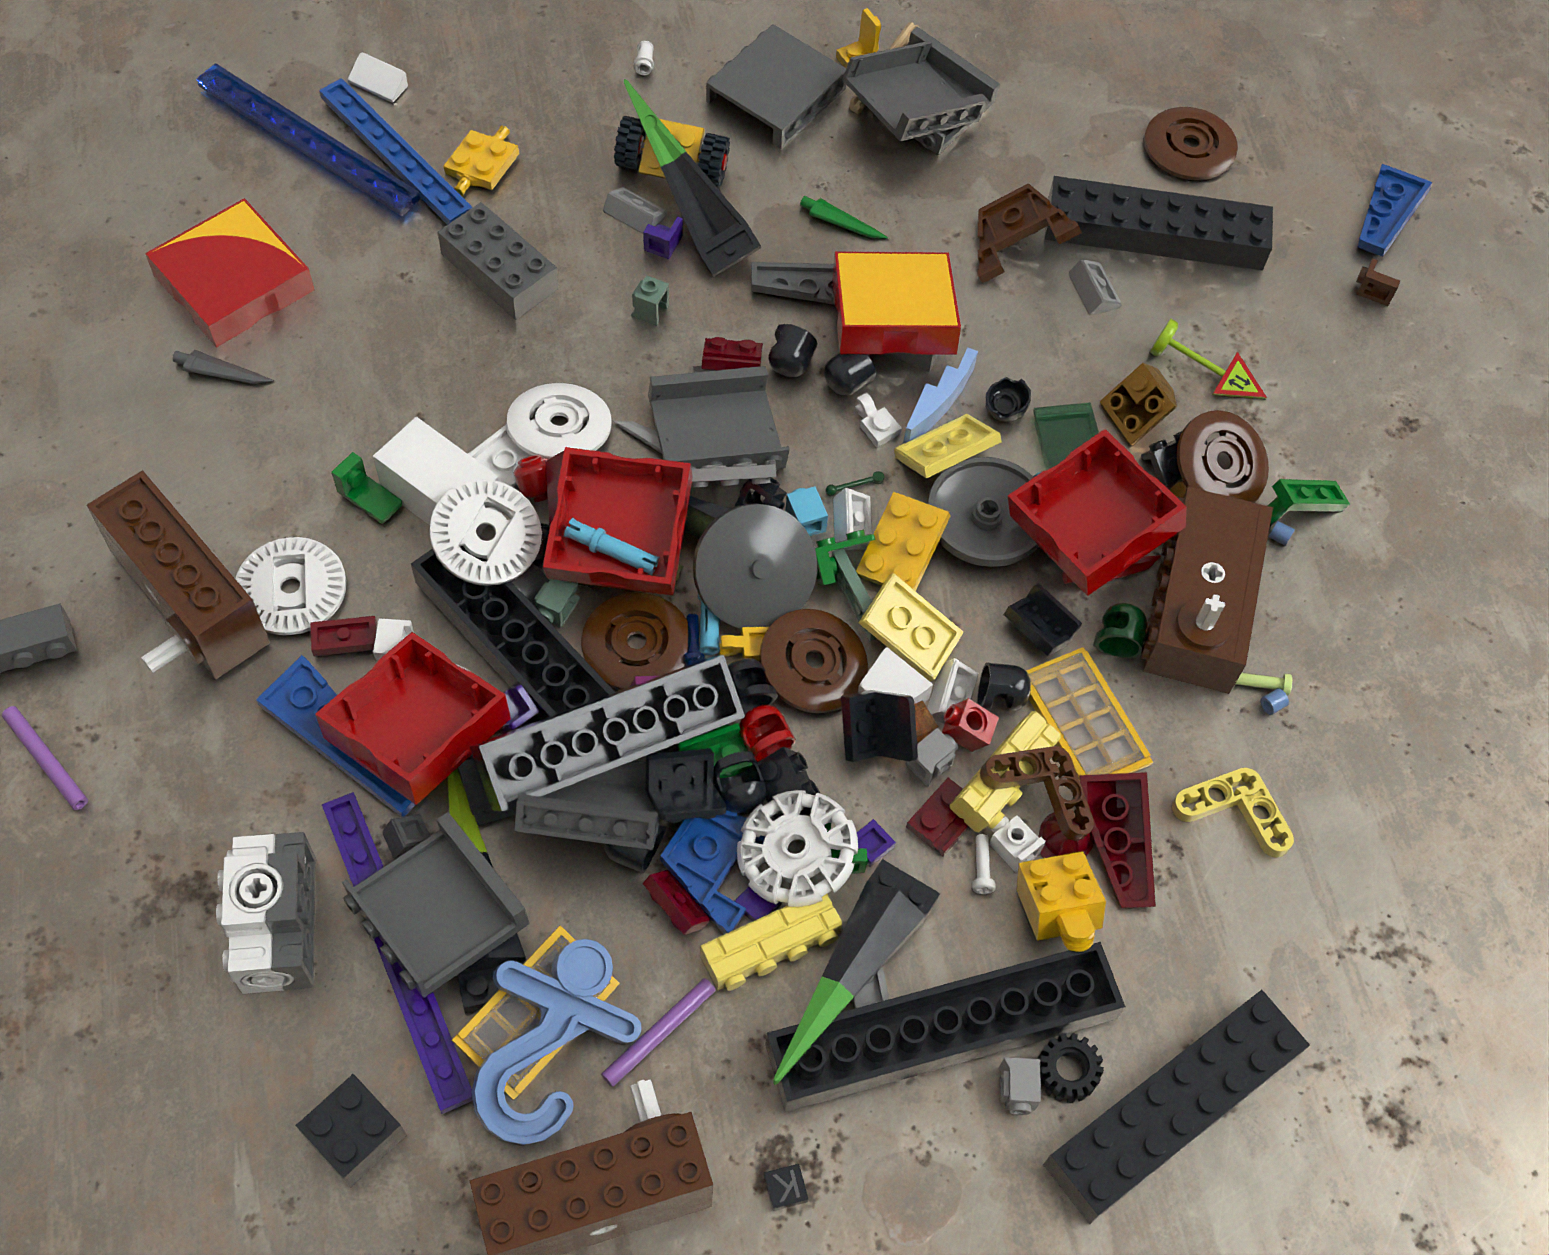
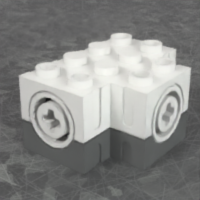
[216,832,316,994]

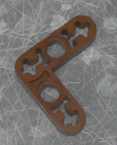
[980,746,1094,841]

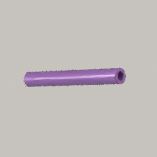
[2,706,88,810]
[601,978,716,1087]

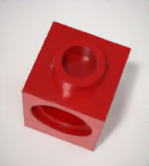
[942,698,999,752]

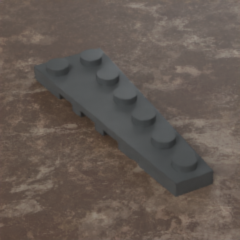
[751,262,835,304]

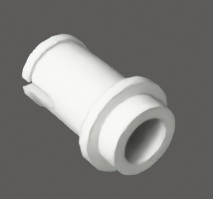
[633,41,654,75]

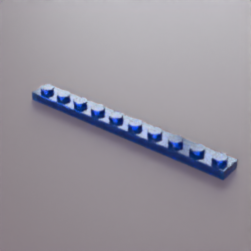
[196,63,421,216]

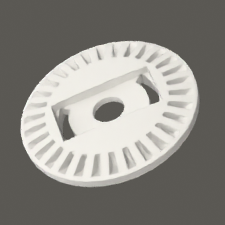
[507,383,611,459]
[429,479,542,586]
[235,537,347,635]

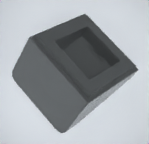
[511,563,550,605]
[383,814,430,859]

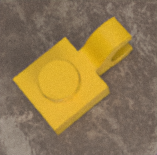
[719,627,769,661]

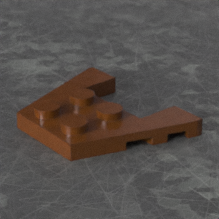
[977,183,1082,284]

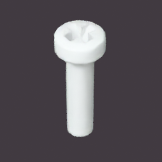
[972,834,996,895]

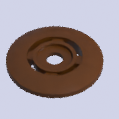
[1144,107,1238,180]
[1177,410,1269,503]
[581,592,692,690]
[759,609,868,713]

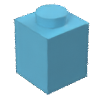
[785,486,828,536]

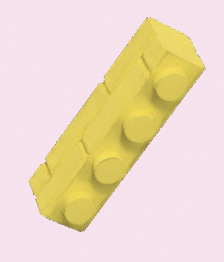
[949,711,1061,833]
[700,894,842,991]

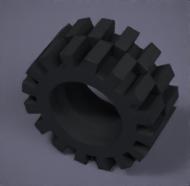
[1038,1033,1104,1103]

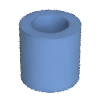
[1269,521,1295,546]
[1260,688,1289,715]

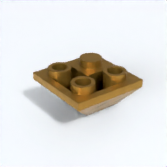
[1100,363,1177,446]

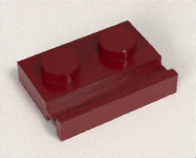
[701,337,763,370]
[906,777,969,857]

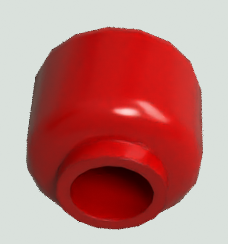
[513,454,548,502]

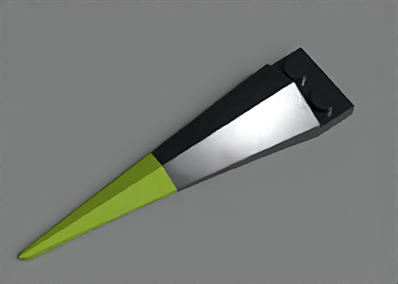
[448,769,526,1014]

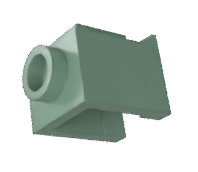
[631,276,669,326]
[534,579,580,628]

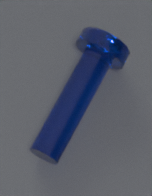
[683,613,705,666]

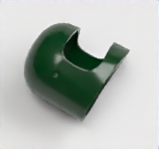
[1093,603,1147,658]

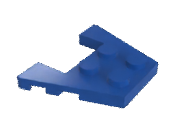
[660,810,766,935]

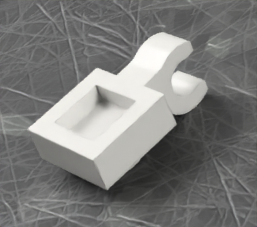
[855,393,902,447]

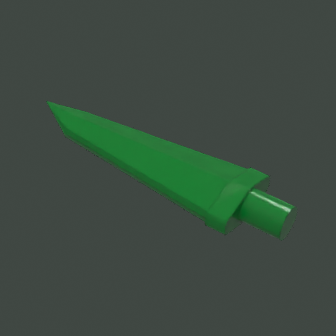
[800,196,888,238]

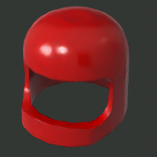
[739,705,796,762]

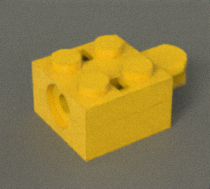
[1016,851,1106,952]

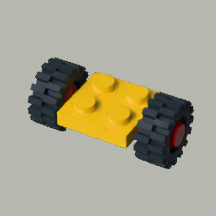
[614,116,730,187]

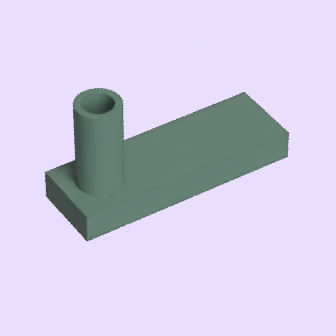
[831,548,877,642]

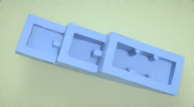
[903,347,978,444]

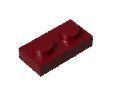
[310,616,377,656]
[642,870,710,935]

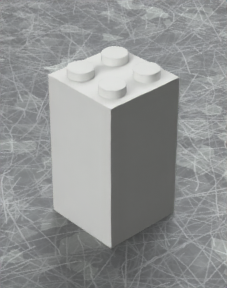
[373,417,503,537]

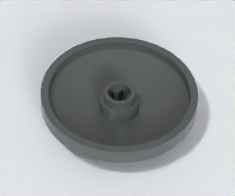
[928,457,1039,567]
[693,504,817,629]

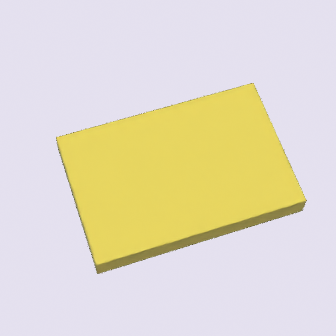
[894,414,1002,479]
[859,573,963,681]

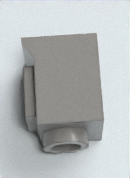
[905,728,958,787]
[999,1057,1041,1115]

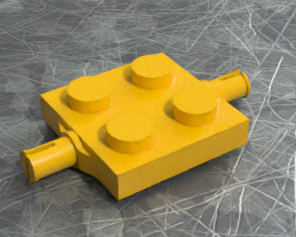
[443,125,520,196]

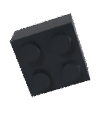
[295,1074,407,1188]

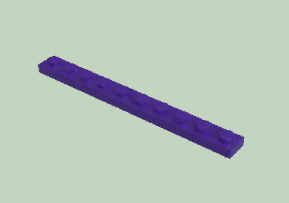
[321,792,473,1114]

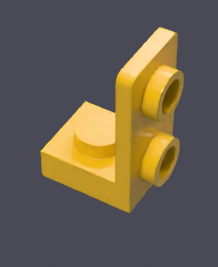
[836,8,881,68]

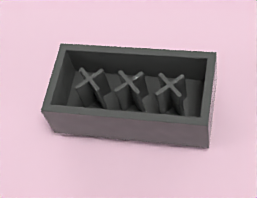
[438,202,559,320]

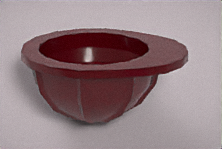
[1039,812,1094,858]

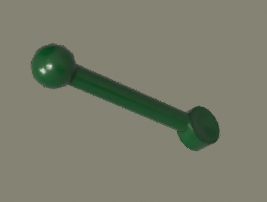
[825,471,884,496]

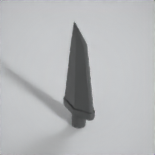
[173,350,275,384]

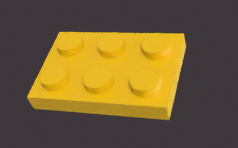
[856,491,951,591]

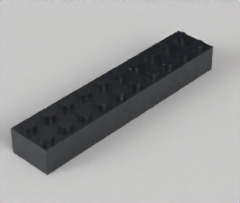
[765,942,1126,1113]

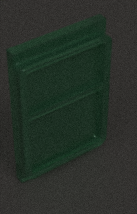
[1033,402,1099,470]

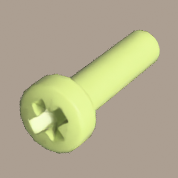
[1235,673,1292,696]

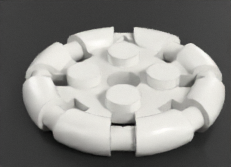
[737,790,858,907]

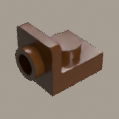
[1356,258,1400,306]

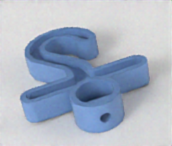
[471,939,642,1145]

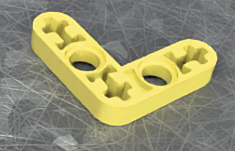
[1172,768,1294,858]

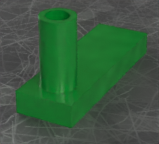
[1267,479,1350,527]

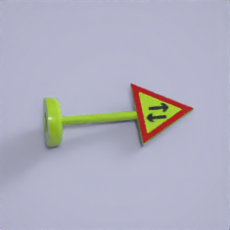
[1149,318,1267,399]

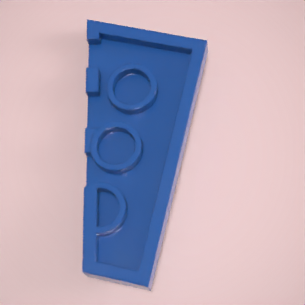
[1357,164,1432,257]

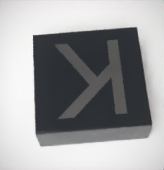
[763,1164,809,1211]

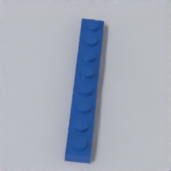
[319,78,472,225]

